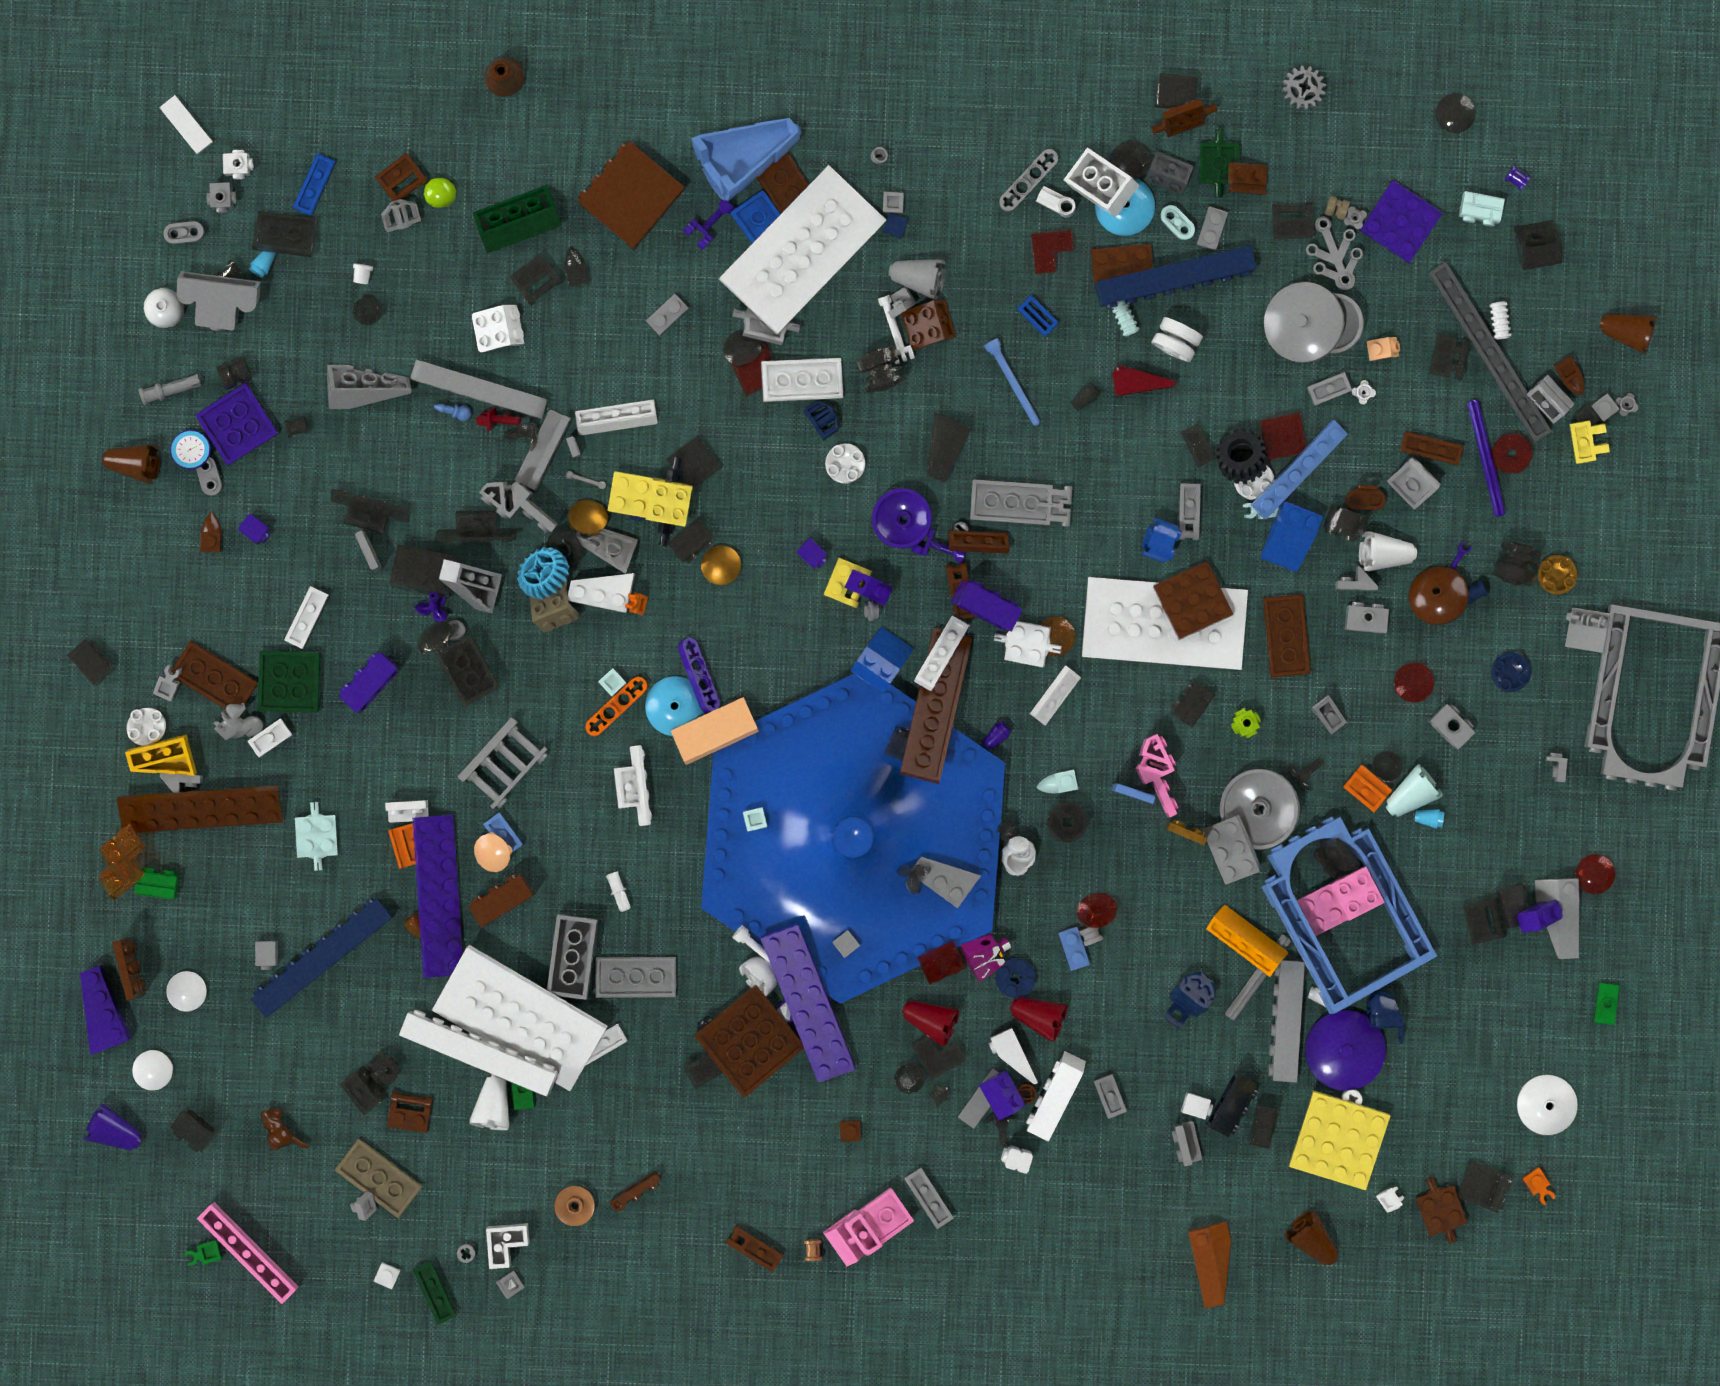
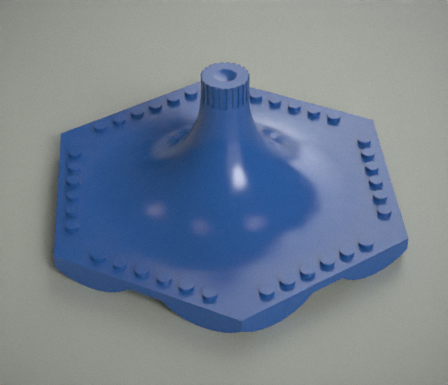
[701,674,1005,1004]

